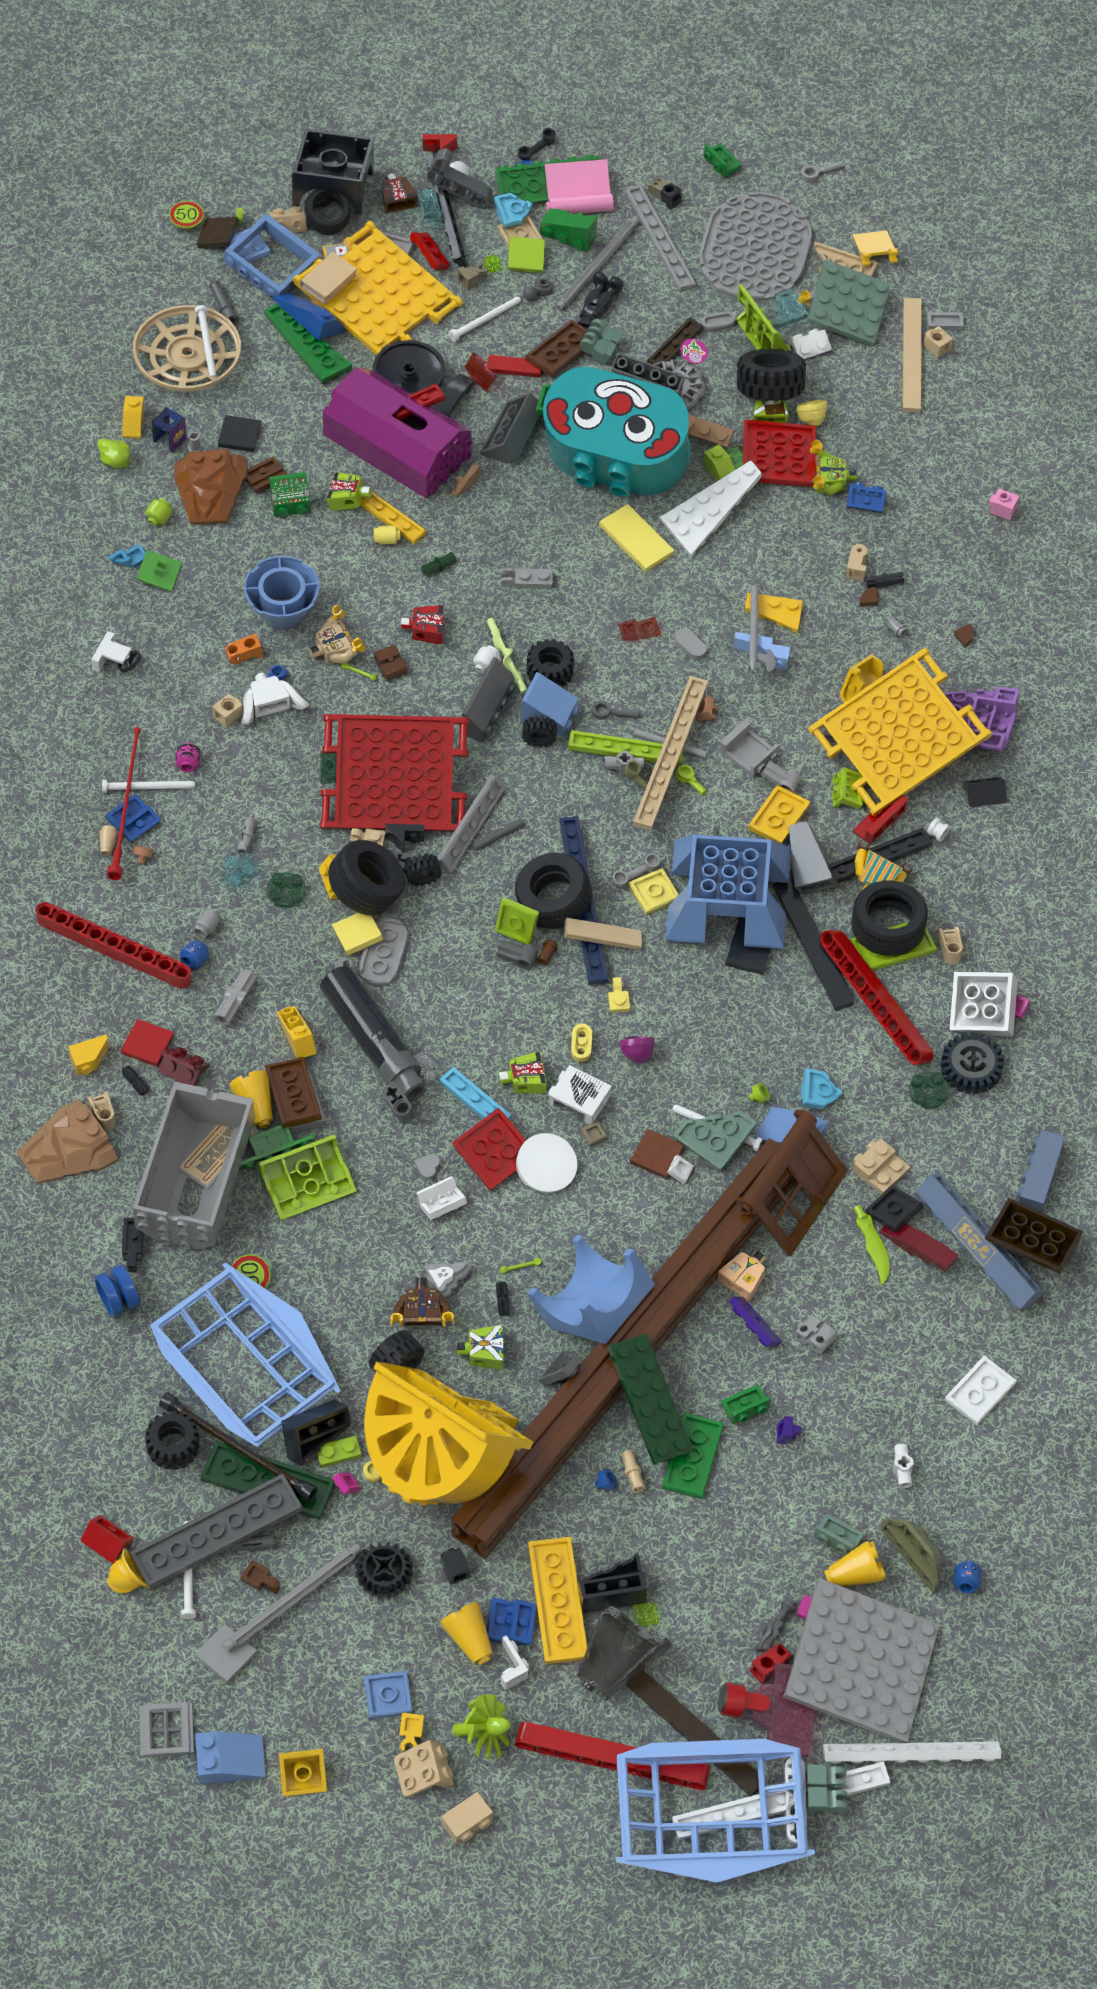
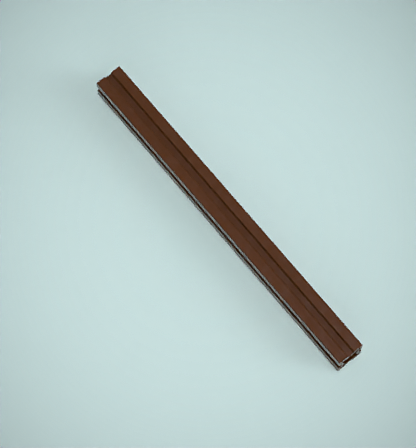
[451,1138,797,1560]

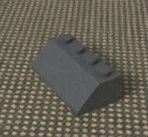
[479,392,541,463]
[462,657,516,743]

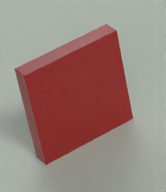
[121,1019,174,1067]

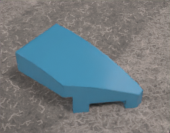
[109,544,146,568]

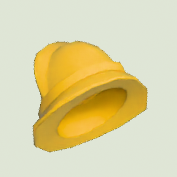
[107,1548,150,1593]

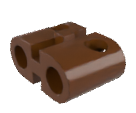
[373,645,407,681]

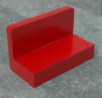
[81,1515,134,1563]

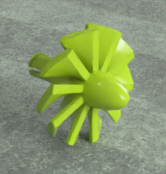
[453,1694,511,1760]

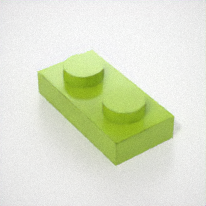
[317,1436,362,1468]

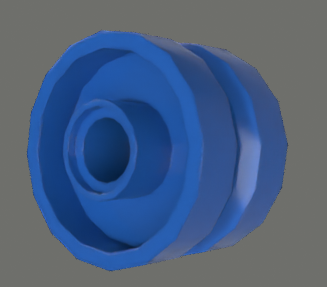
[94,1264,140,1318]

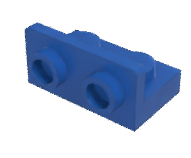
[846,483,886,513]

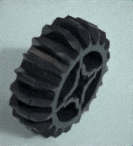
[355,1541,413,1599]

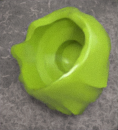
[97,438,131,469]

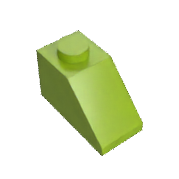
[703,445,735,481]

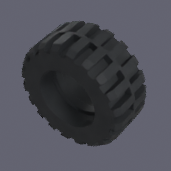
[737,348,806,402]

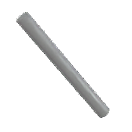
[633,729,707,759]

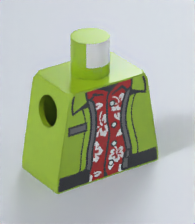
[326,472,373,511]
[498,1051,546,1094]

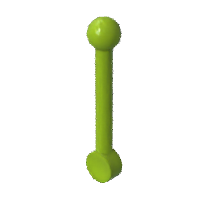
[341,663,377,681]
[500,1258,542,1274]

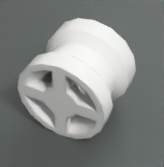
[927,818,950,842]

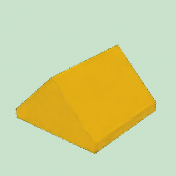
[279,1749,327,1797]

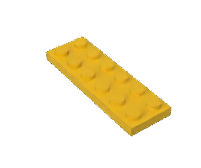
[528,1537,588,1665]

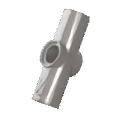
[214,969,257,1026]

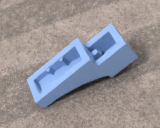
[734,632,790,670]

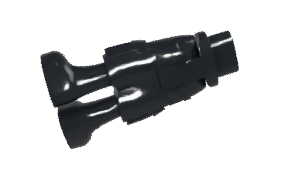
[578,271,624,329]

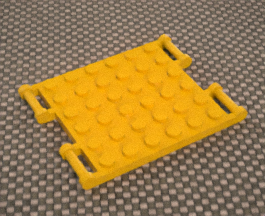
[292,221,463,356]
[808,648,993,817]

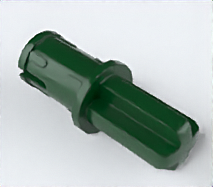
[421,552,457,576]

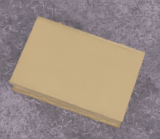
[300,252,357,305]

